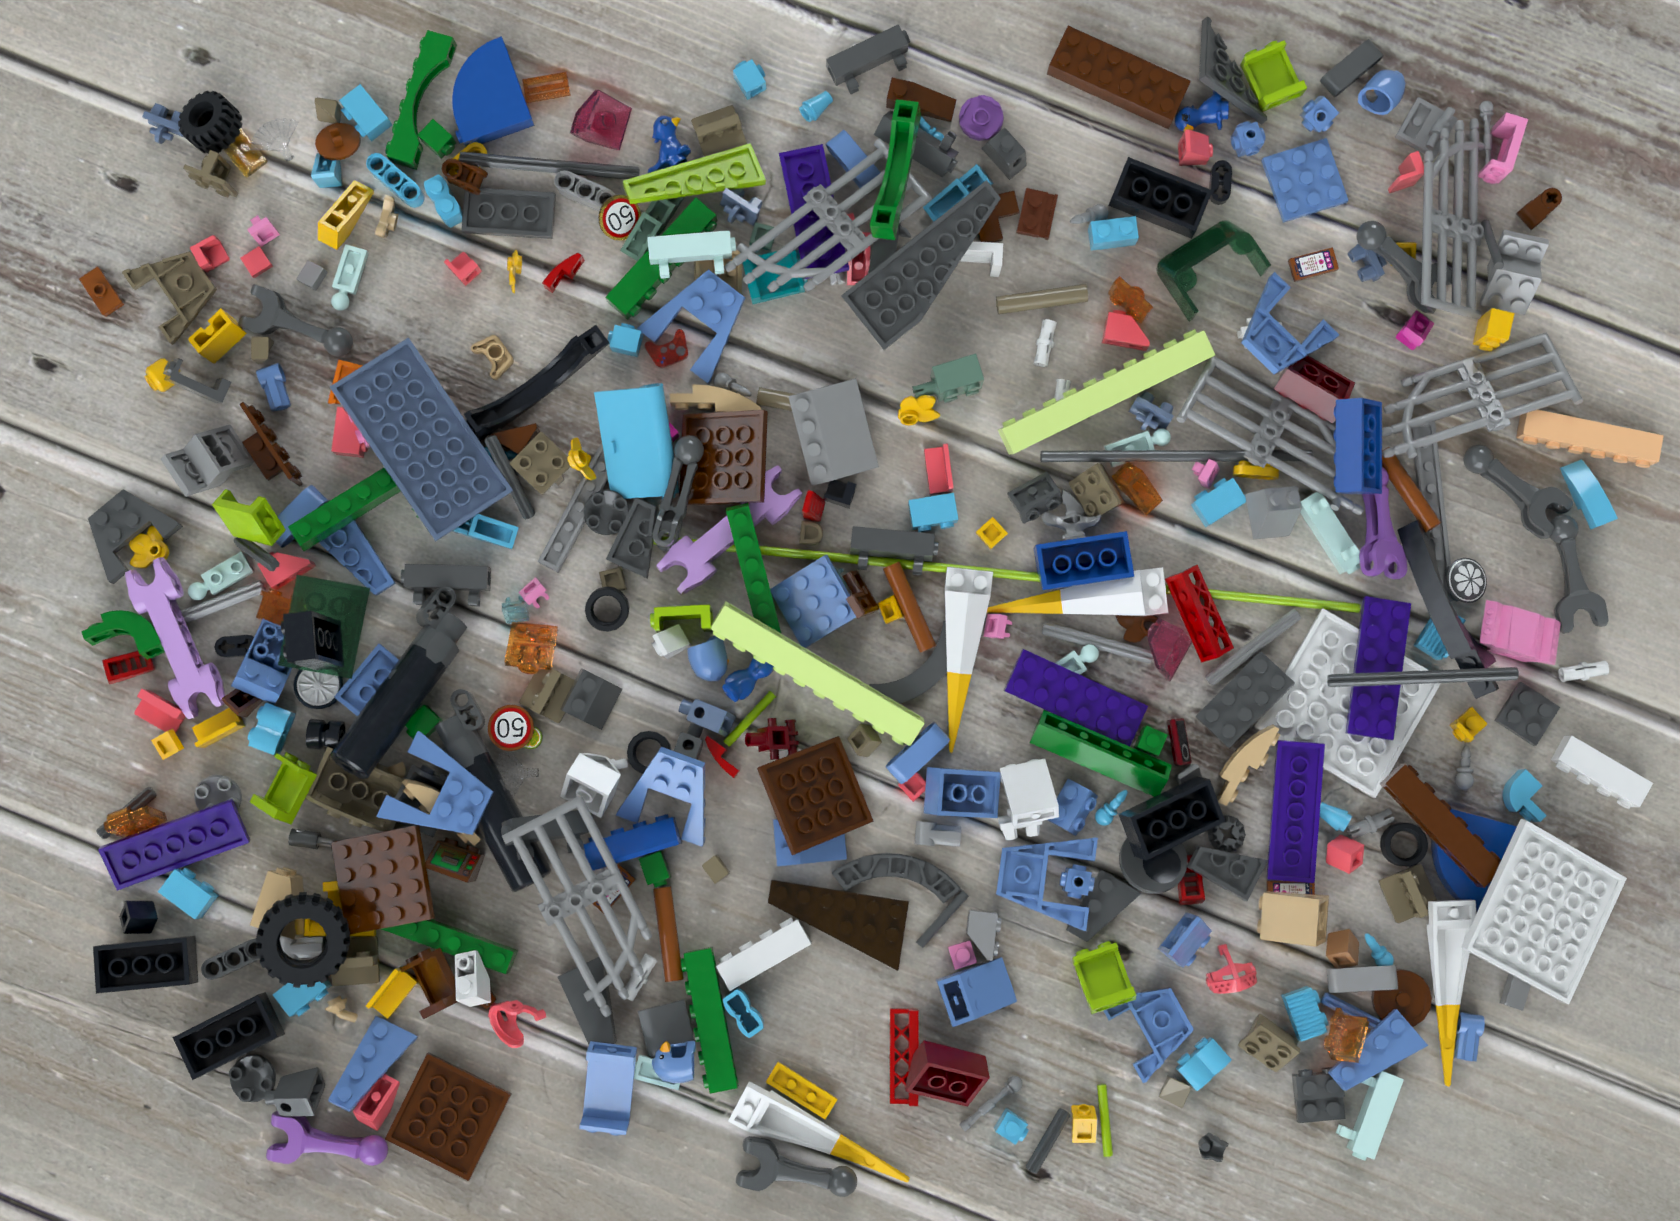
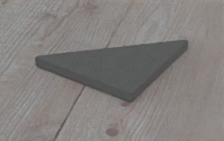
[1199,17,1267,124]

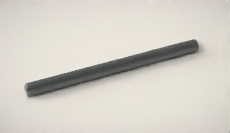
[459,152,640,179]
[1327,667,1519,687]

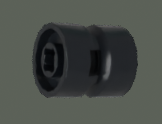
[306,719,346,750]

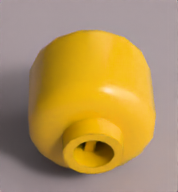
[144,358,181,392]

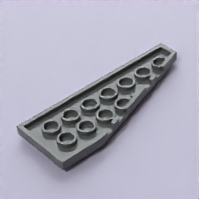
[841,180,1001,350]

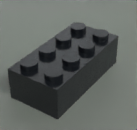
[1108,157,1213,239]
[281,611,344,671]
[1118,776,1225,860]
[93,936,198,994]
[172,992,285,1080]

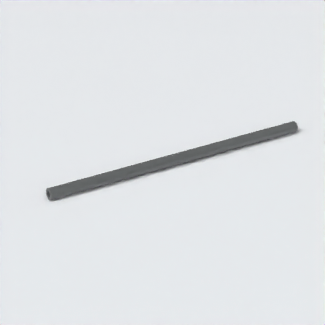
[1040,450,1313,462]

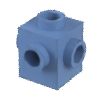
[1300,95,1339,133]
[1231,121,1265,157]
[1060,864,1095,899]

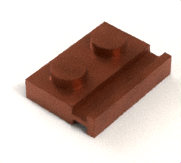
[1016,188,1058,240]

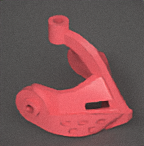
[1206,944,1257,994]
[488,1000,546,1048]

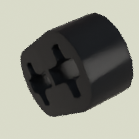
[1209,160,1232,205]
[214,635,254,658]

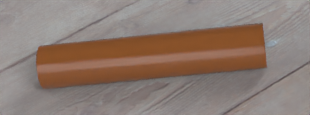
[1382,447,1441,533]
[883,562,936,653]
[653,886,684,982]

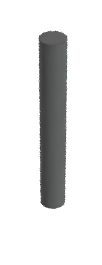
[1481,220,1504,269]
[916,890,969,948]

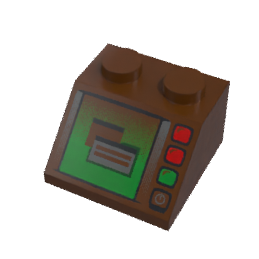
[426,837,485,883]

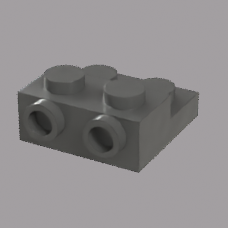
[1292,1067,1346,1123]

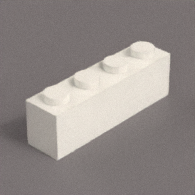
[1551,735,1653,809]
[716,917,812,991]

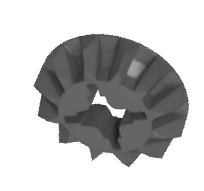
[1208,815,1246,852]

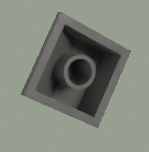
[560,668,622,730]

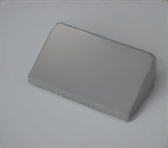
[1500,974,1531,1011]

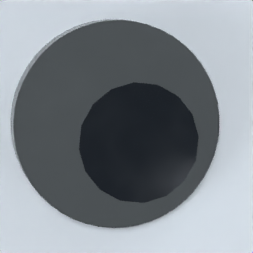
[1119,838,1187,894]

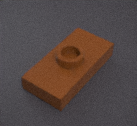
[79,266,125,317]

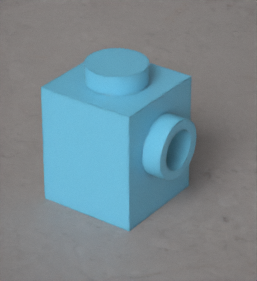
[733,59,766,100]
[607,323,643,357]
[994,1108,1029,1145]

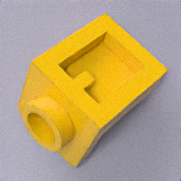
[1449,707,1488,743]
[1071,1104,1097,1143]

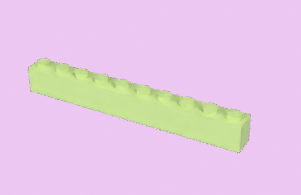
[998,329,1215,454]
[711,601,925,746]

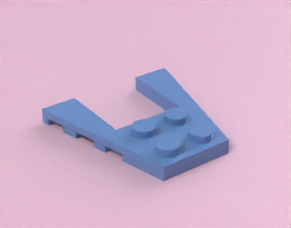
[637,269,745,384]
[1241,272,1339,375]
[376,731,494,835]
[616,747,705,847]
[996,838,1098,931]

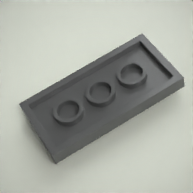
[461,188,556,239]
[1196,651,1295,749]

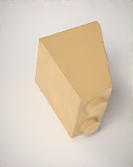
[250,867,306,940]
[1257,891,1329,947]

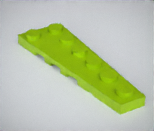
[623,143,766,204]

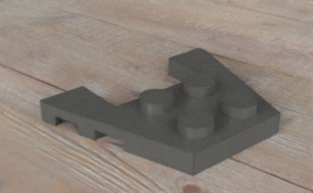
[88,489,183,584]

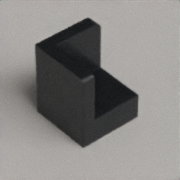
[823,480,857,509]
[119,901,158,934]

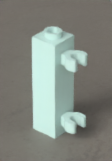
[647,230,736,279]
[1300,492,1360,575]
[1335,1071,1404,1161]

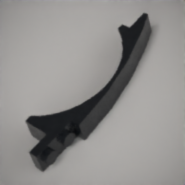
[464,325,610,441]
[1397,519,1499,699]

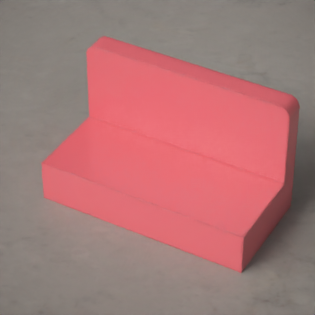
[1388,151,1424,193]
[924,443,953,495]
[134,689,186,733]

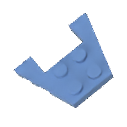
[1103,987,1194,1083]

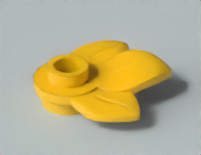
[507,250,522,293]
[898,395,940,426]
[567,437,596,481]
[129,525,169,569]

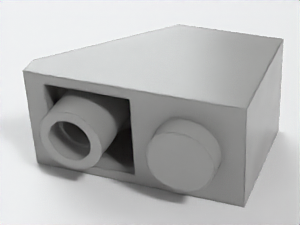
[966,909,1001,961]

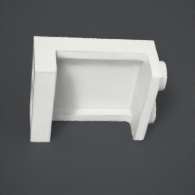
[960,241,1003,277]
[1000,758,1059,827]

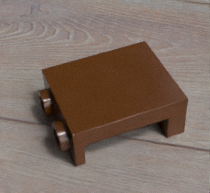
[400,948,458,1019]

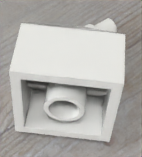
[560,753,628,818]

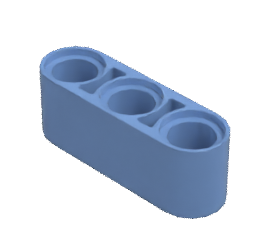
[825,130,881,188]
[276,485,328,548]
[885,722,950,784]

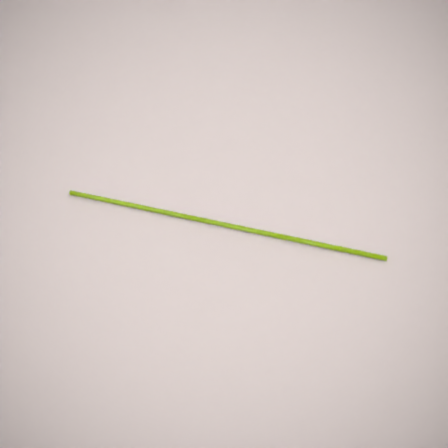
[653,536,1360,613]

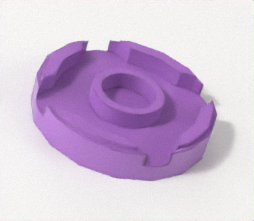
[959,95,1004,141]

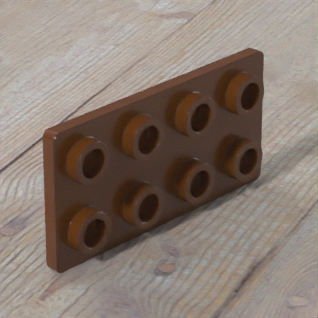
[239,402,303,487]

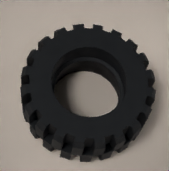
[256,892,350,988]

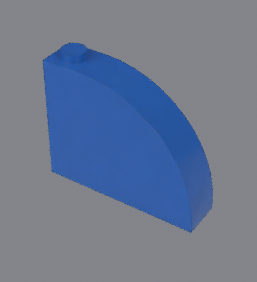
[452,36,535,147]
[1431,809,1517,912]

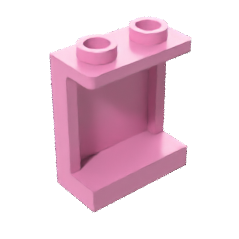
[1478,112,1528,184]

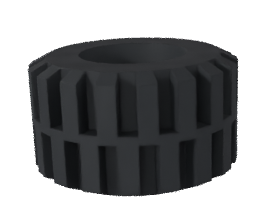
[178,91,243,154]

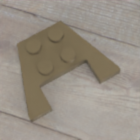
[122,251,217,345]

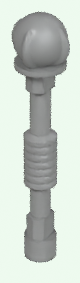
[1479,101,1494,165]
[959,1076,1022,1131]

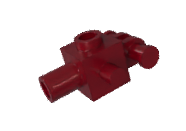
[745,718,799,760]

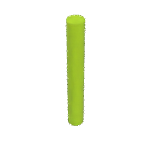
[723,691,776,747]
[1097,1084,1113,1157]

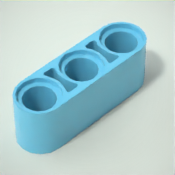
[366,153,425,208]

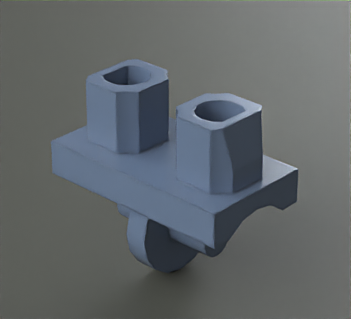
[142,103,185,144]
[720,188,763,226]
[1348,244,1387,282]
[1129,391,1174,431]

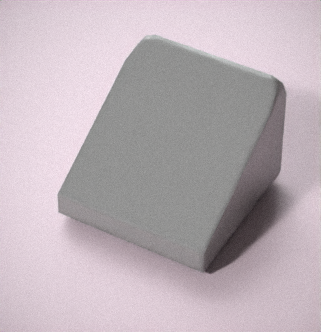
[296,261,328,291]
[1175,764,1202,785]

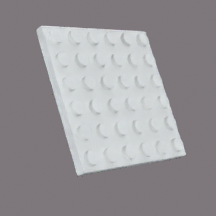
[1253,608,1441,798]
[1461,819,1627,1005]

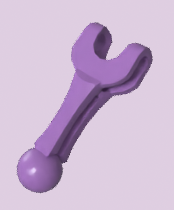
[1359,467,1407,580]
[266,1111,388,1166]

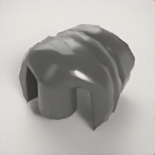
[1198,1133,1229,1162]

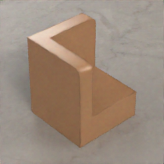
[1326,929,1359,969]

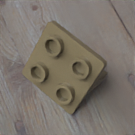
[691,105,747,157]
[183,150,238,198]
[510,432,571,495]
[1069,463,1125,517]
[519,663,575,723]
[1378,864,1437,923]
[332,936,380,986]
[1238,1013,1301,1072]

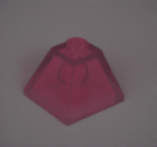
[570,89,632,150]
[1147,618,1192,682]

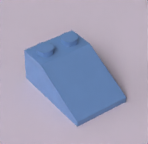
[924,767,1001,818]
[773,819,847,866]
[1158,912,1212,968]

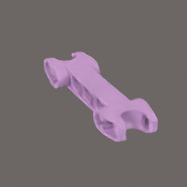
[656,465,802,596]
[125,557,225,720]

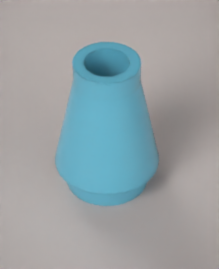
[799,91,833,122]
[1320,802,1352,832]

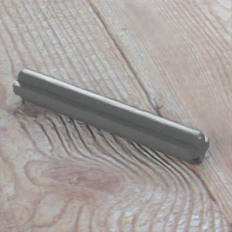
[485,435,535,520]

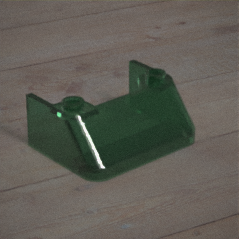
[1156,220,1271,322]

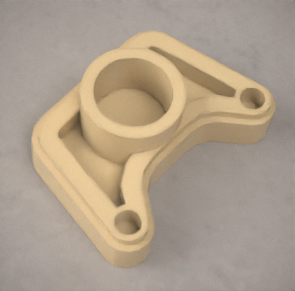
[375,195,398,238]
[471,335,514,380]

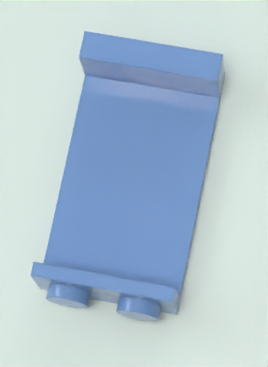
[579,1041,637,1136]

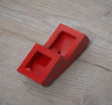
[542,253,585,293]
[705,736,740,778]

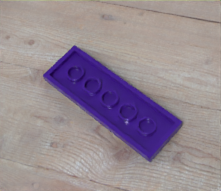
[779,144,849,279]
[1345,596,1411,740]
[1003,649,1148,747]
[1266,740,1325,883]
[98,799,250,891]

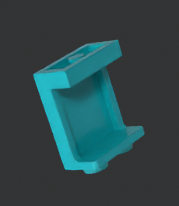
[742,249,808,305]

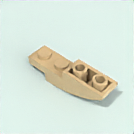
[670,384,761,412]
[1217,724,1280,806]
[402,779,481,846]

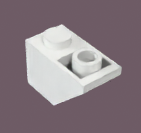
[652,624,691,659]
[455,950,491,1007]

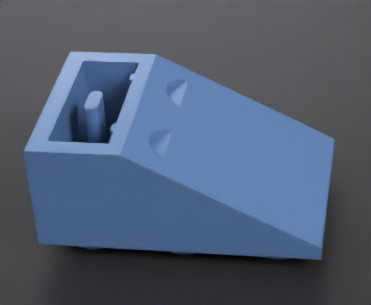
[231,619,294,705]
[936,957,1017,1027]

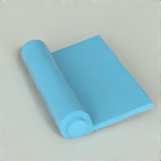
[594,383,679,499]

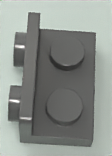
[1007,472,1062,524]

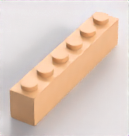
[1516,410,1664,468]

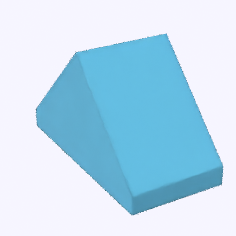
[311,153,342,188]

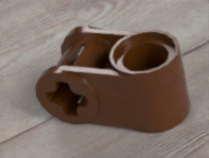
[442,158,488,195]
[1516,188,1562,230]

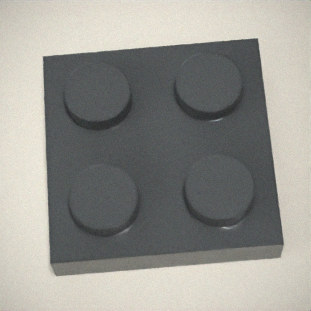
[1494,682,1560,746]

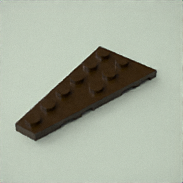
[768,880,909,971]

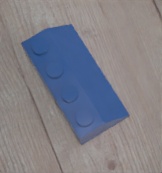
[1334,398,1382,494]
[1033,531,1134,590]
[584,814,682,871]

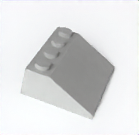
[788,378,879,486]

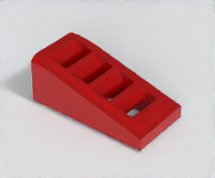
[802,490,825,522]
[102,651,155,684]
[1178,855,1205,905]

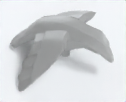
[1042,489,1101,539]

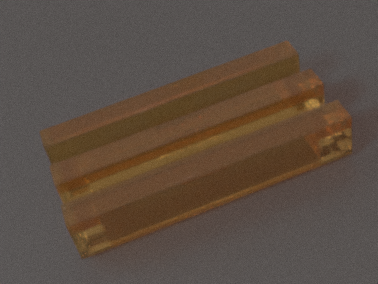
[522,72,571,103]

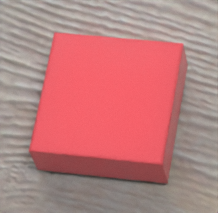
[240,246,273,278]
[898,772,926,802]

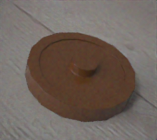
[1371,969,1432,1027]

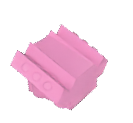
[1480,600,1561,665]

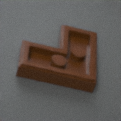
[978,191,1020,243]
[842,570,879,619]

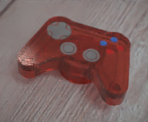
[645,329,689,369]

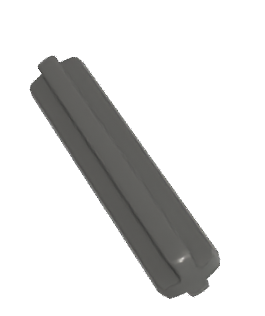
[234,537,279,571]
[96,787,157,839]
[1026,1108,1070,1174]

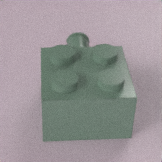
[912,353,984,403]

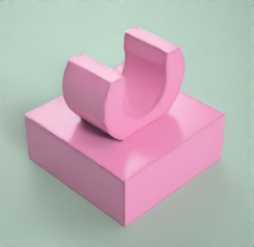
[247,215,280,247]
[1192,459,1220,489]
[519,577,549,608]
[983,614,1012,639]

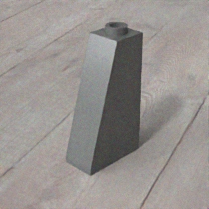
[558,957,617,1045]

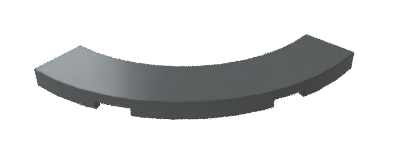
[869,621,947,704]
[832,853,961,904]

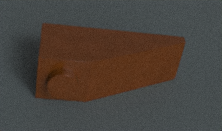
[886,77,956,122]

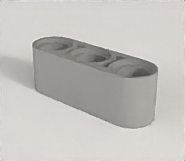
[554,170,617,213]
[1327,965,1398,993]

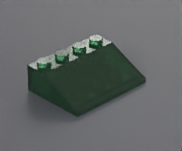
[278,575,370,679]

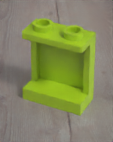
[1240,40,1307,112]
[212,489,286,546]
[650,604,713,633]
[249,752,317,825]
[1072,941,1137,1015]

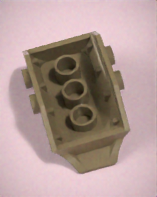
[305,747,405,832]

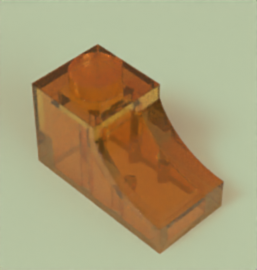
[1111,462,1163,516]

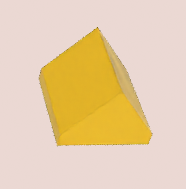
[878,595,904,624]

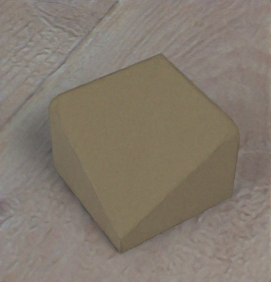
[315,97,342,124]
[251,337,274,364]
[847,723,882,757]
[702,855,730,884]
[1158,1075,1192,1108]

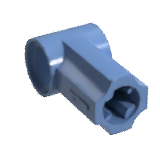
[256,363,291,412]
[1454,1012,1485,1062]

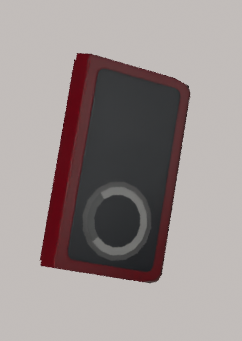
[1167,718,1192,766]

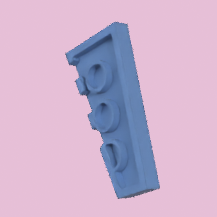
[319,520,396,596]
[1328,1009,1428,1091]
[328,1016,418,1112]

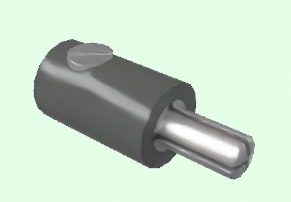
[288,828,335,850]

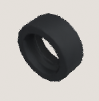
[585,586,629,632]
[627,731,671,774]
[1380,822,1428,867]

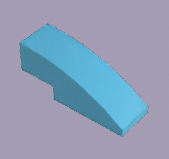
[923,164,994,221]
[1560,459,1618,530]
[452,514,519,549]

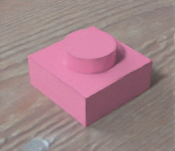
[948,940,977,970]

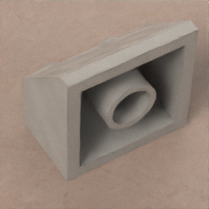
[1245,486,1302,540]

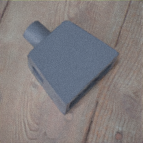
[679,699,736,737]

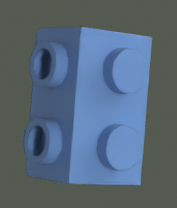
[1048,779,1098,836]

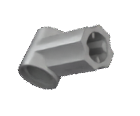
[914,821,961,847]
[280,936,326,960]

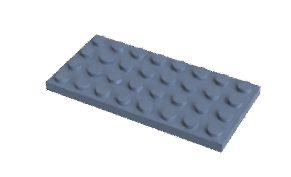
[330,338,513,542]

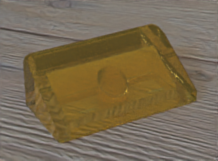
[223,128,268,178]

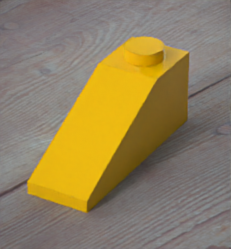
[318,180,374,250]

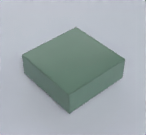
[749,222,774,251]

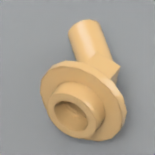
[325,996,358,1023]

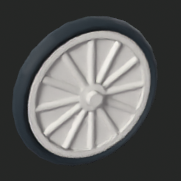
[293,667,343,709]

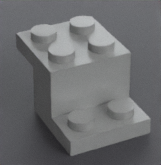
[1480,229,1549,315]
[161,425,254,497]

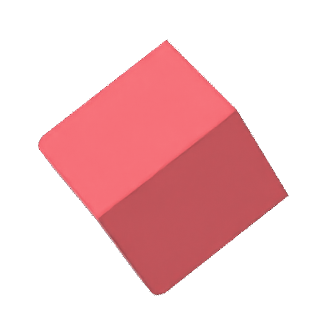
[190,235,230,272]
[444,252,482,286]
[1326,835,1364,874]

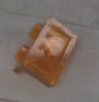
[256,588,310,625]
[1324,1008,1369,1063]

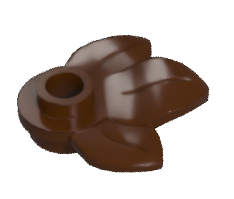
[1116,615,1161,643]

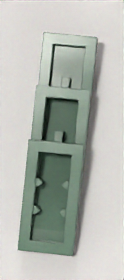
[620,197,684,261]

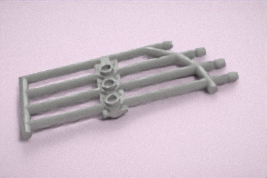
[1421,118,1485,319]
[724,138,932,292]
[1382,332,1583,459]
[1176,356,1364,515]
[502,795,652,1017]

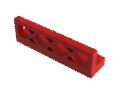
[1165,564,1234,663]
[890,1008,919,1106]

